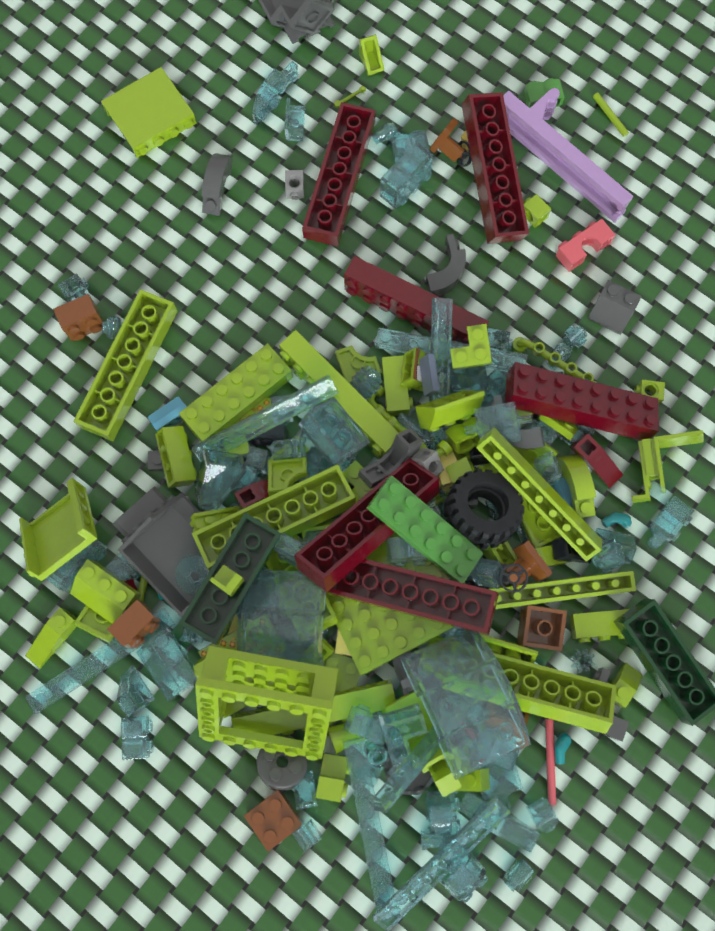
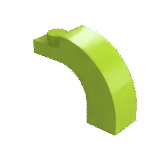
[556,454,596,518]

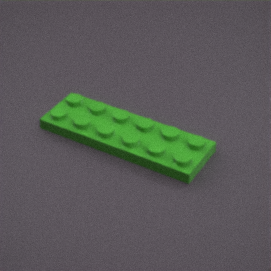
[367,475,483,583]

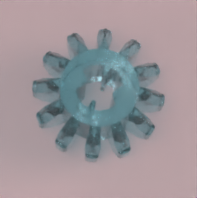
[350,366,383,399]

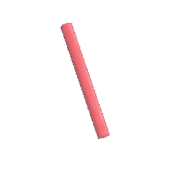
[545,719,556,805]

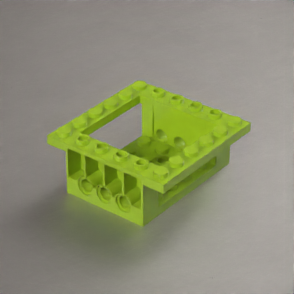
[195,646,339,760]

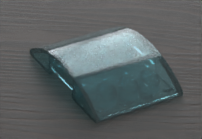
[237,570,325,666]
[400,630,531,780]

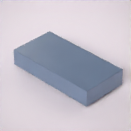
[419,353,439,397]

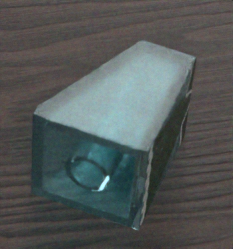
[195,449,247,510]

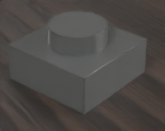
[148,450,164,471]

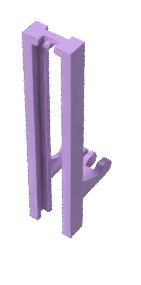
[503,88,633,223]

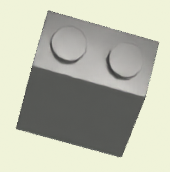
[587,280,642,335]

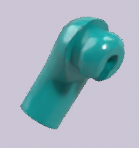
[601,512,632,528]
[555,732,571,764]

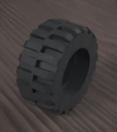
[443,469,524,549]

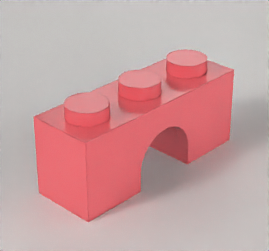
[556,219,616,272]

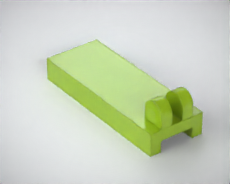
[190,506,240,532]

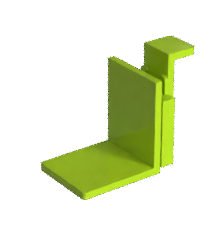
[632,430,704,503]
[385,687,461,797]

